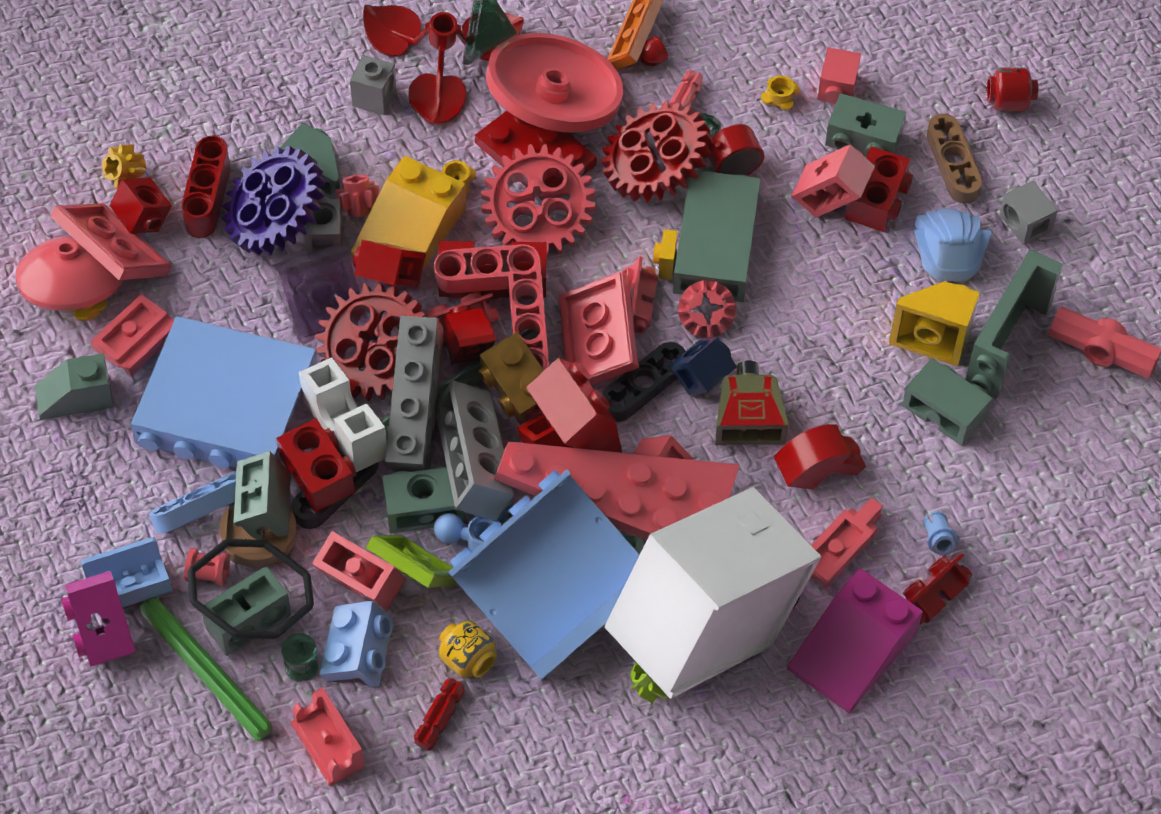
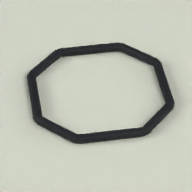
[187,539,314,639]

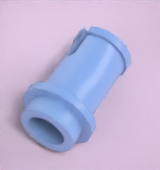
[923,511,958,555]

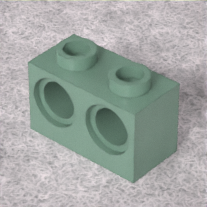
[202,566,291,656]

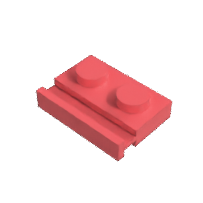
[91,294,174,377]

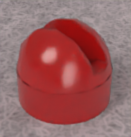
[640,36,668,67]

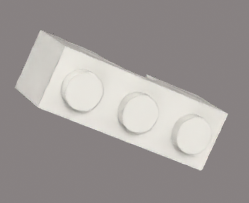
[299,357,387,472]

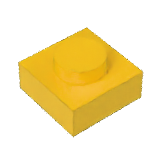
[653,229,678,280]

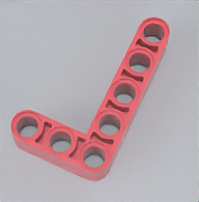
[434,244,549,422]

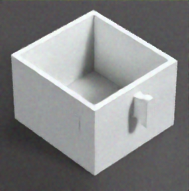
[604,487,822,699]

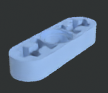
[149,472,236,534]

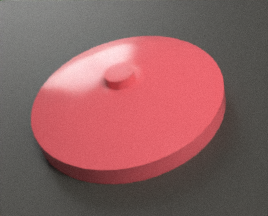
[486,33,623,133]

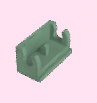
[233,451,291,540]

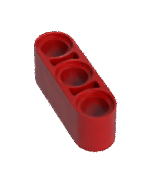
[182,135,230,238]

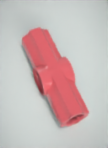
[1048,306,1161,379]

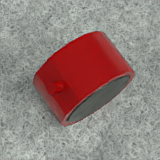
[707,124,765,176]

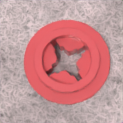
[678,280,736,338]

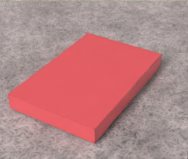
[50,203,172,280]
[559,271,639,385]

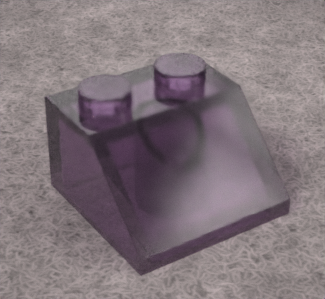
[271,244,367,340]

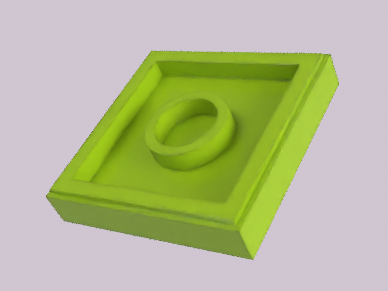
[366,535,458,588]

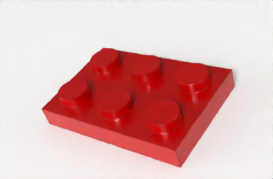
[475,111,597,200]

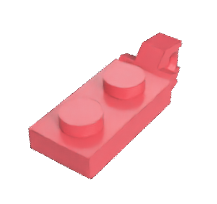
[810,497,883,589]

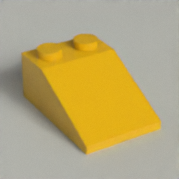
[351,155,466,269]

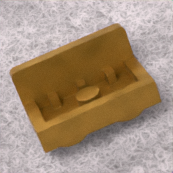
[478,332,544,425]

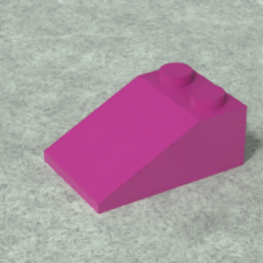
[787,568,923,714]

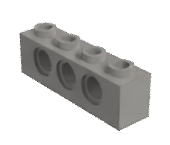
[385,316,444,472]
[436,380,514,521]

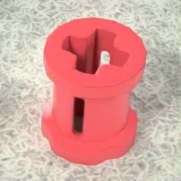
[184,548,230,587]

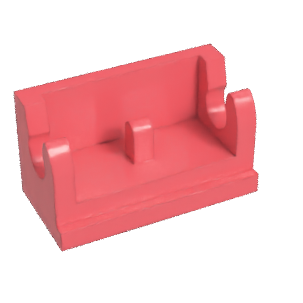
[291,687,364,786]

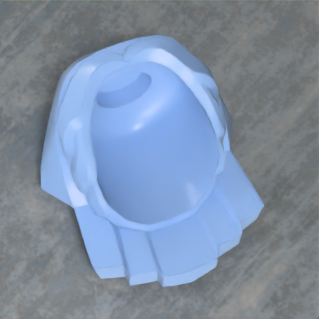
[914,208,992,283]

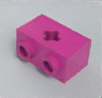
[61,571,136,667]

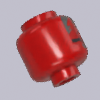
[987,67,1039,112]

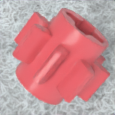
[335,175,380,217]

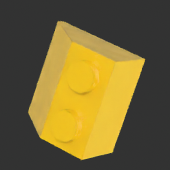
[889,281,980,366]

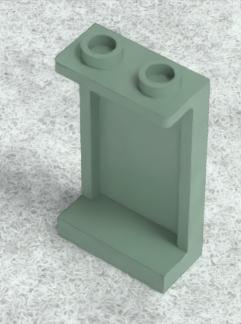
[673,170,761,302]
[965,249,1063,399]

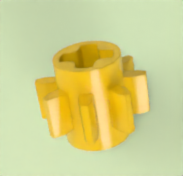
[102,144,146,188]

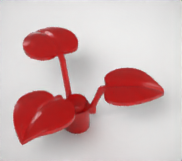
[363,5,524,125]

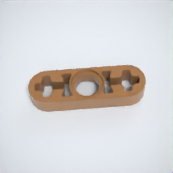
[927,114,982,203]

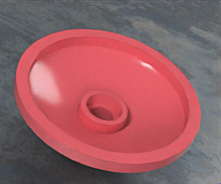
[15,235,123,311]

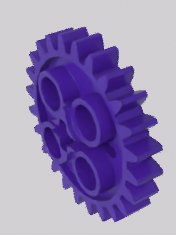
[222,145,326,256]

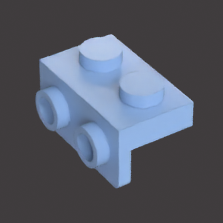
[81,537,173,615]
[319,601,393,687]

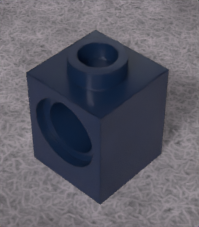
[669,337,737,395]

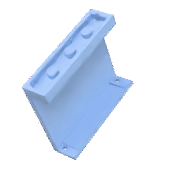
[131,316,317,468]
[448,470,639,680]

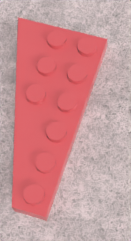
[494,441,739,540]

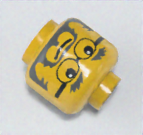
[438,621,497,678]

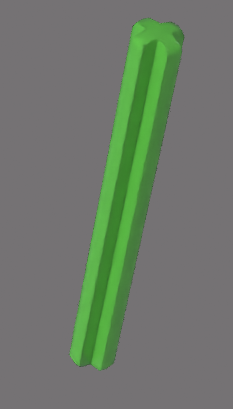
[140,597,273,741]

